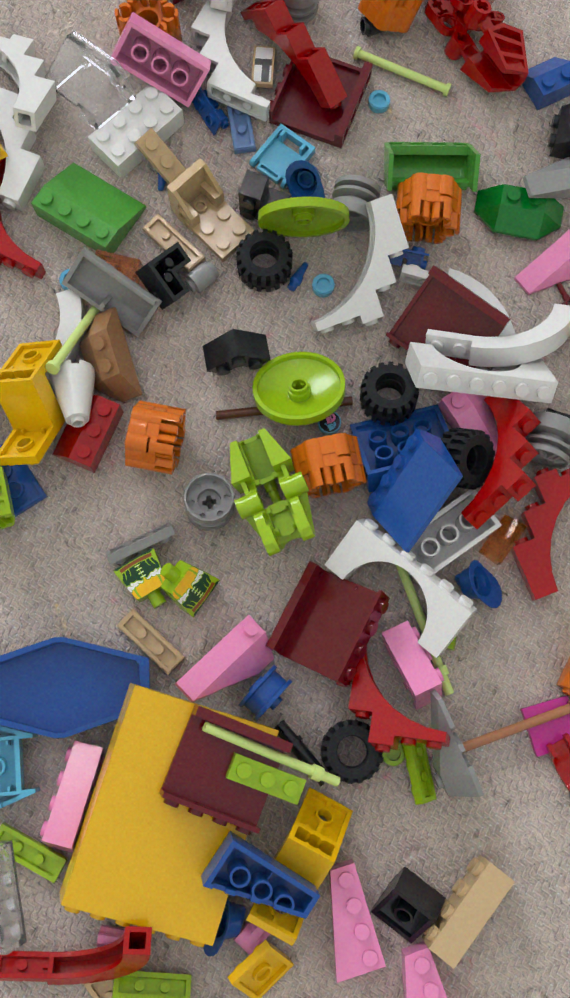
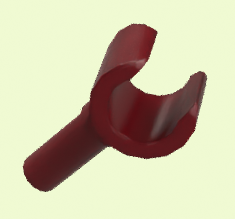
[556,282,570,305]

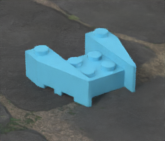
[0,725,40,809]

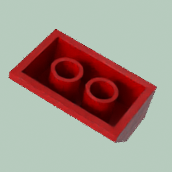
[52,395,124,473]

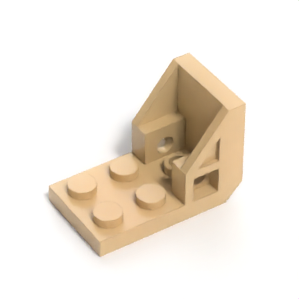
[167,158,254,262]

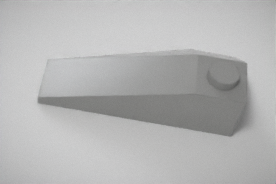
[523,157,570,198]
[430,690,484,797]

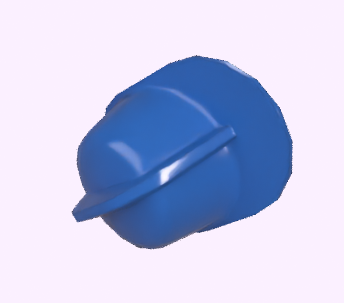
[285,160,325,198]
[454,560,502,608]
[203,898,246,957]

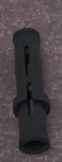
[274,719,327,787]

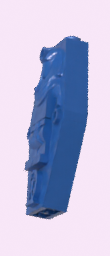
[0,637,150,738]

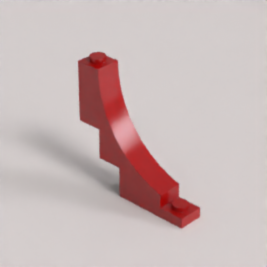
[240,0,348,110]

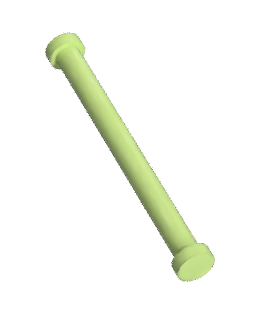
[353,46,452,97]
[45,305,100,375]

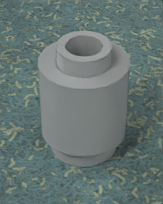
[185,261,219,293]

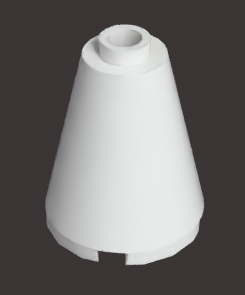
[48,360,95,427]

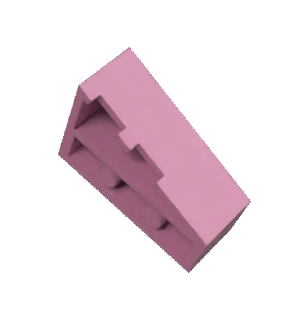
[382,620,444,710]

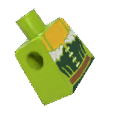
[113,547,167,609]
[160,560,220,618]

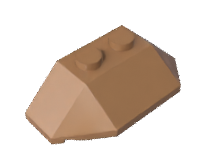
[79,307,143,402]

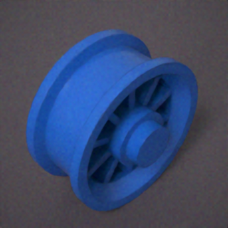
[238,665,293,722]

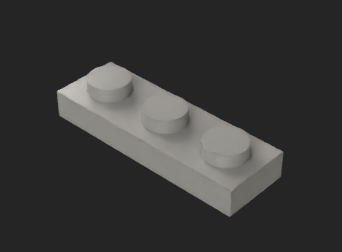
[106,522,176,565]

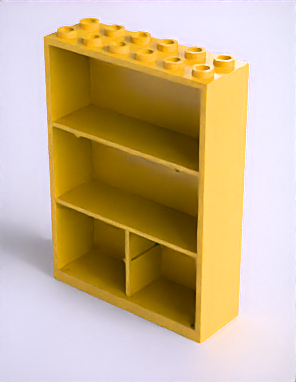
[59,683,279,947]

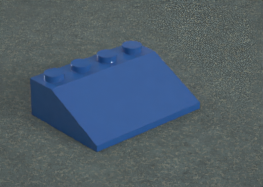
[350,404,449,493]
[367,428,463,552]

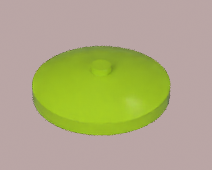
[258,197,350,237]
[252,352,345,426]

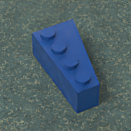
[201,831,320,919]

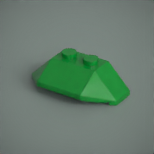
[474,184,564,241]

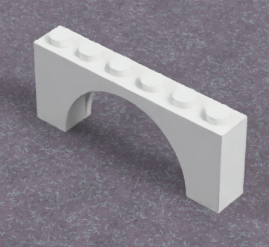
[405,342,558,403]
[325,518,477,658]

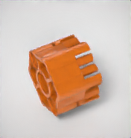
[115,0,182,42]
[358,0,423,33]
[396,173,462,244]
[125,400,186,475]
[290,433,367,498]

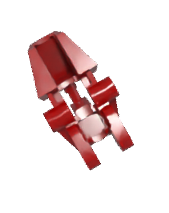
[424,0,529,93]

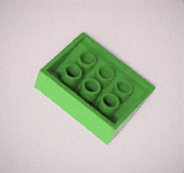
[31,162,146,259]

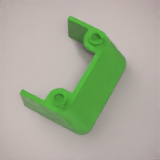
[384,142,481,192]

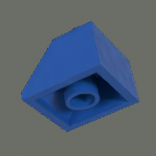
[522,57,570,111]

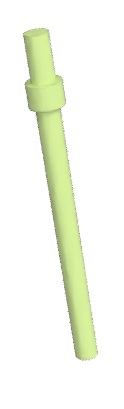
[396,565,454,696]
[202,721,340,787]

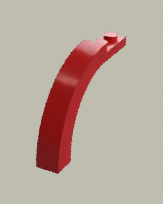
[0,926,152,985]

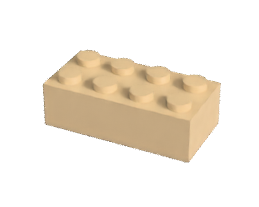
[422,855,515,969]

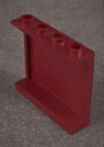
[269,57,373,149]
[386,265,511,368]

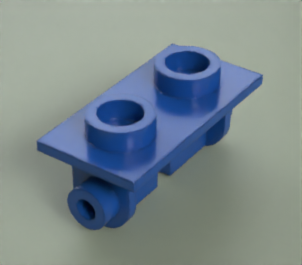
[192,87,229,136]
[388,246,429,270]

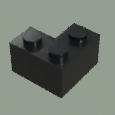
[238,170,290,220]
[135,242,191,310]
[202,329,271,376]

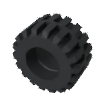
[236,229,293,292]
[360,362,419,426]
[441,428,495,490]
[321,720,383,784]

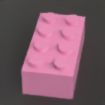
[110,12,211,108]

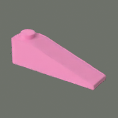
[514,229,570,295]
[438,392,498,459]
[175,615,274,702]

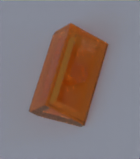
[479,514,527,566]

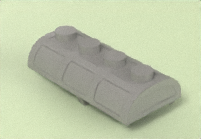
[61,246,162,337]

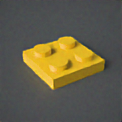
[227,939,294,998]

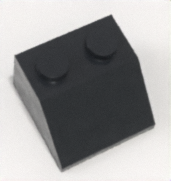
[548,104,570,159]
[371,867,446,943]

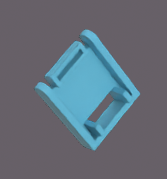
[249,124,316,189]

